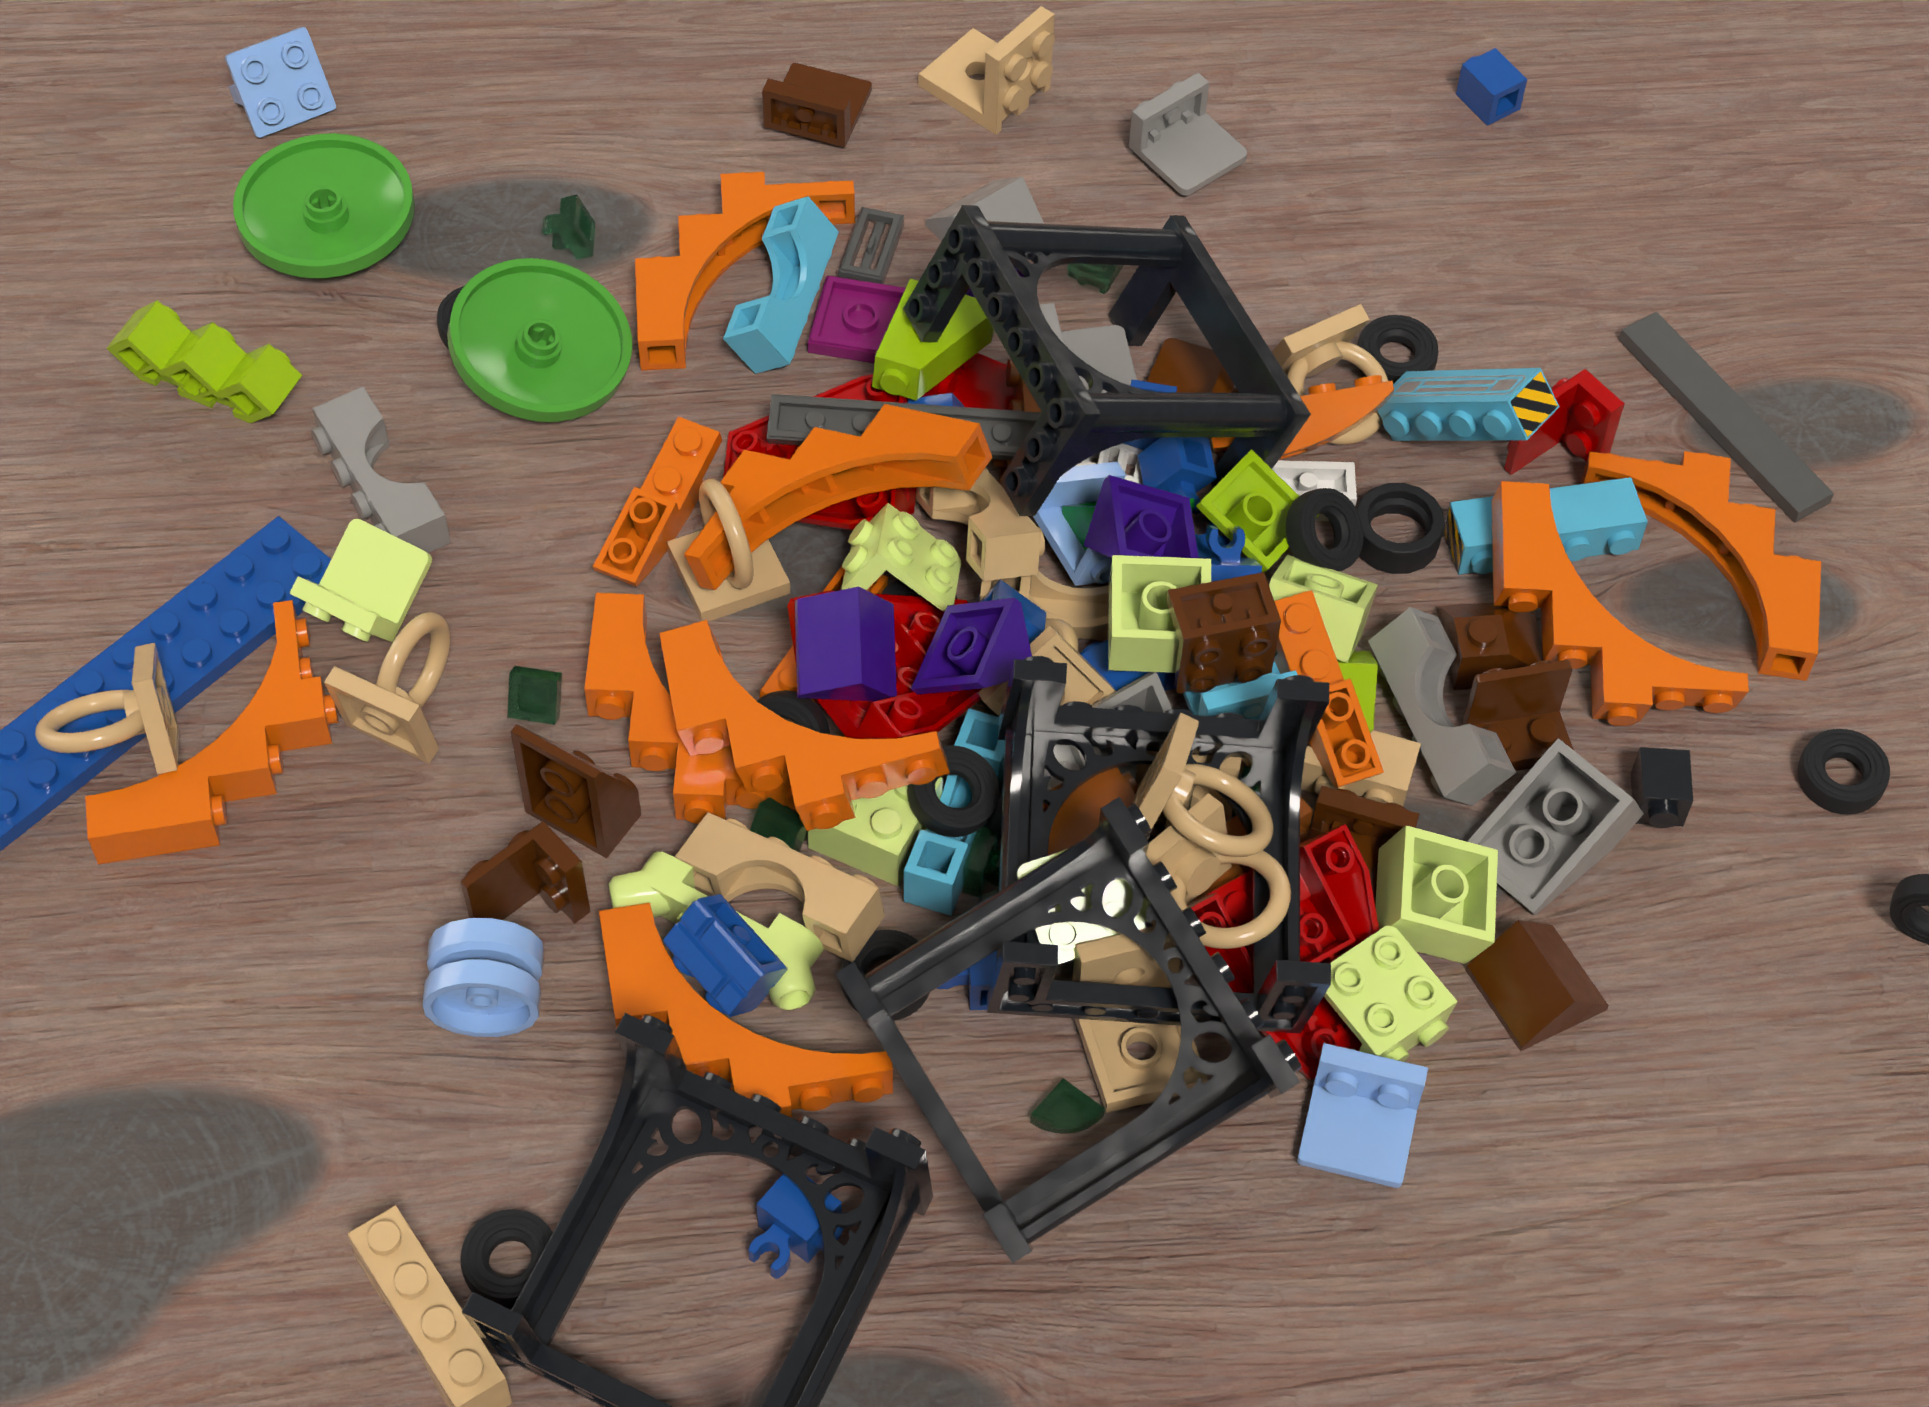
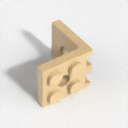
[918,6,1055,135]
[1072,926,1208,1113]

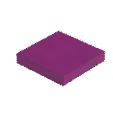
[808,275,906,363]

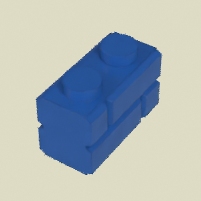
[662,894,788,1017]

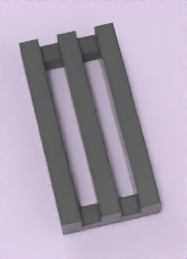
[839,207,904,284]

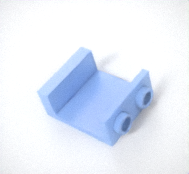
[1033,461,1126,586]

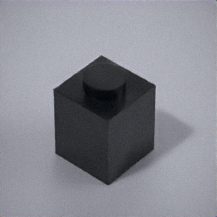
[1631,747,1694,828]

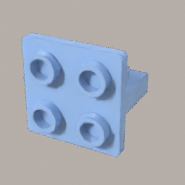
[225,27,336,138]

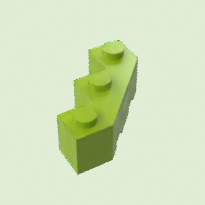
[106,300,302,424]

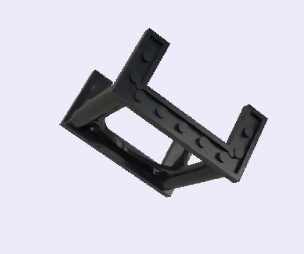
[903,205,1311,516]
[987,656,1331,1033]
[835,797,1302,1263]
[462,1013,933,1407]

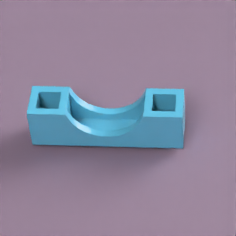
[723,196,839,374]
[904,709,1005,916]

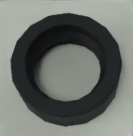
[1357,483,1445,574]

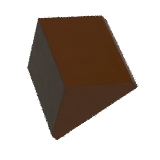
[1465,920,1609,1052]

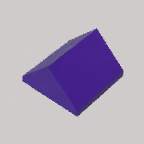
[1083,475,1199,558]
[795,586,897,701]
[911,597,1032,695]

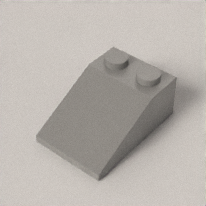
[1467,738,1644,916]

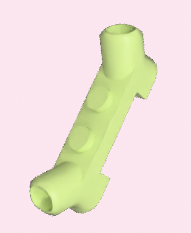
[608,851,824,1010]

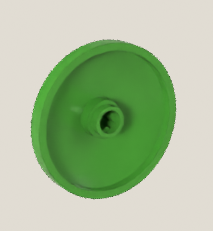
[233,133,415,278]
[447,258,632,422]

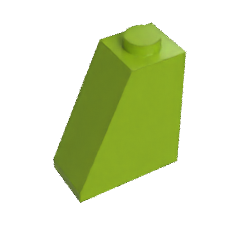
[872,278,994,400]

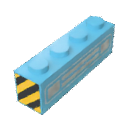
[1378,368,1560,441]
[1444,477,1648,575]

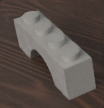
[311,387,451,553]
[1368,607,1516,806]

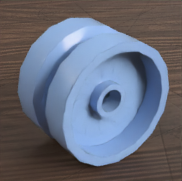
[422,918,544,1037]

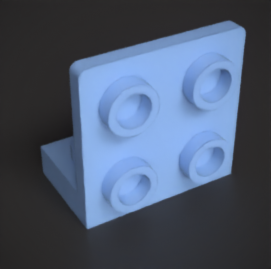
[1297,1043,1428,1188]

